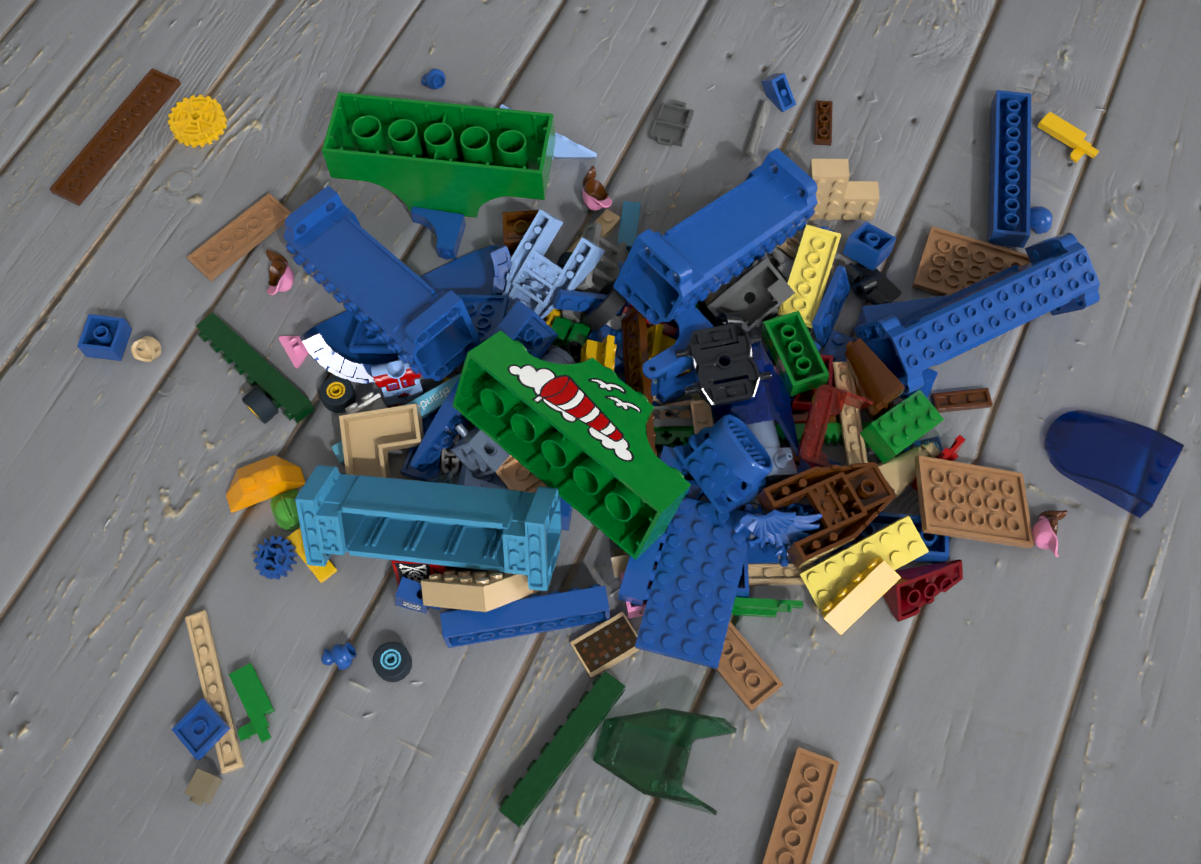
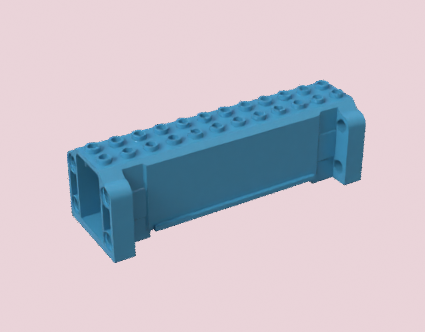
[295,465,562,591]

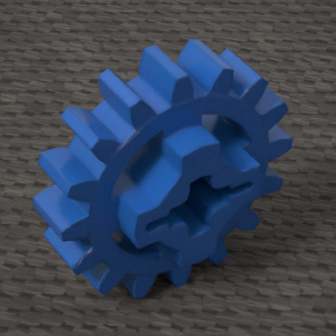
[253,536,298,580]

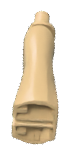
[877,442,940,498]

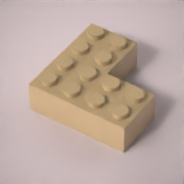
[808,159,880,221]
[339,404,424,478]
[421,569,540,612]

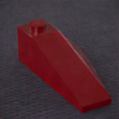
[883,559,963,622]

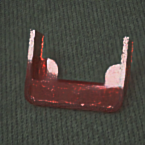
[798,385,874,468]

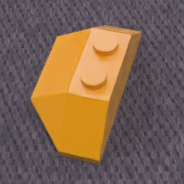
[226,455,306,513]

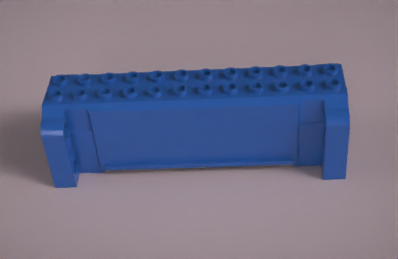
[613,148,818,325]
[283,186,482,381]
[854,233,1100,395]

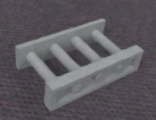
[575,222,627,294]

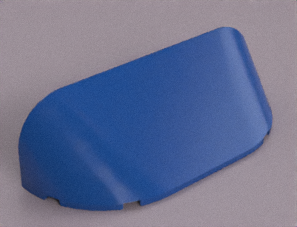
[300,244,512,384]

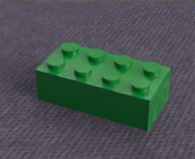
[761,310,829,397]
[859,390,944,464]

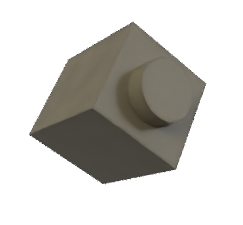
[185,768,222,806]

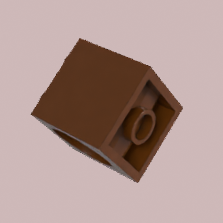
[502,210,538,258]

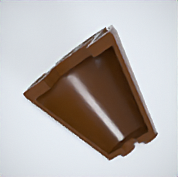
[844,338,905,421]

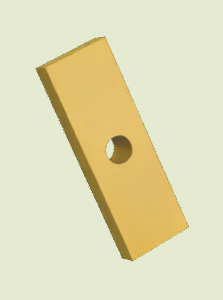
[285,528,337,584]

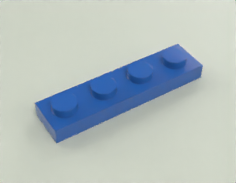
[553,289,628,316]

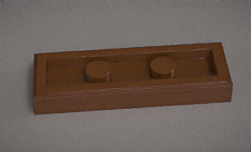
[931,388,993,413]

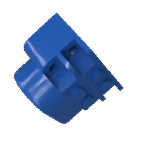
[673,415,773,514]

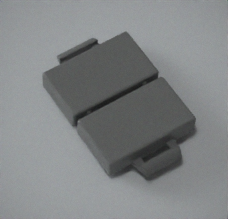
[649,100,694,147]

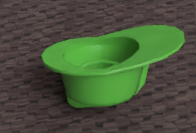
[270,489,300,531]

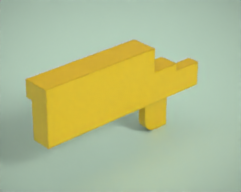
[1037,112,1099,163]

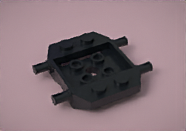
[675,323,772,407]

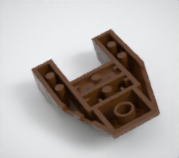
[757,462,896,569]

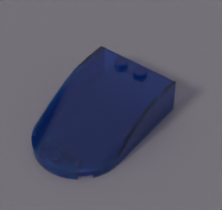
[1045,410,1184,518]

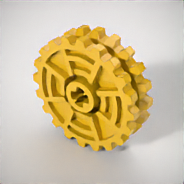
[168,95,227,148]

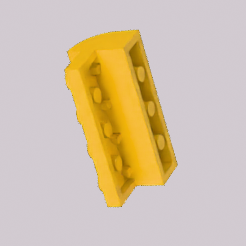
[580,335,617,371]

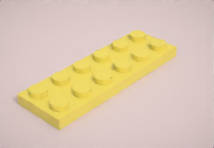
[777,224,841,328]
[799,515,929,610]

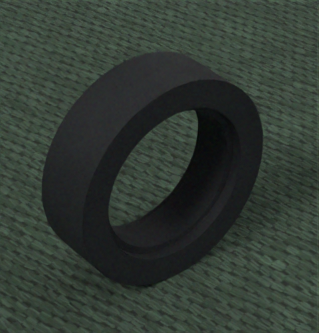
[580,278,627,331]

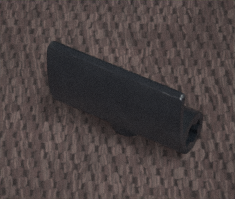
[845,263,902,305]

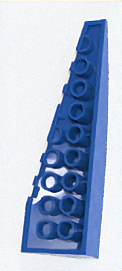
[410,300,558,473]

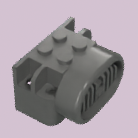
[707,257,795,332]

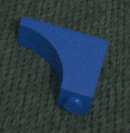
[411,207,466,260]

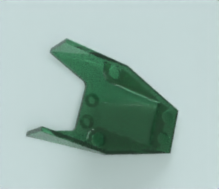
[593,708,737,815]

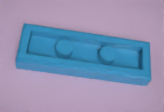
[617,201,641,250]

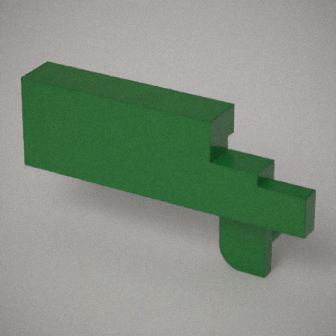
[731,597,803,618]
[228,663,275,743]

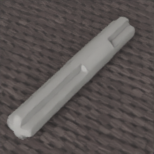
[746,100,771,157]

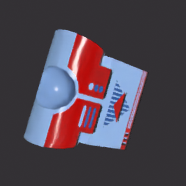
[371,360,424,408]

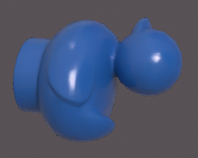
[421,68,446,90]
[321,643,357,670]

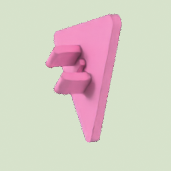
[279,336,309,368]

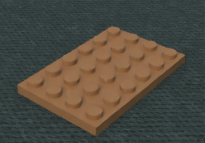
[912,226,1031,296]
[914,455,1034,549]

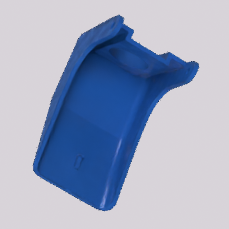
[618,260,721,406]

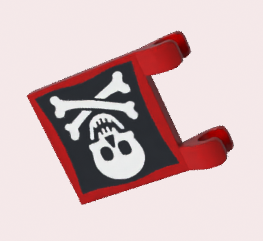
[391,560,447,586]

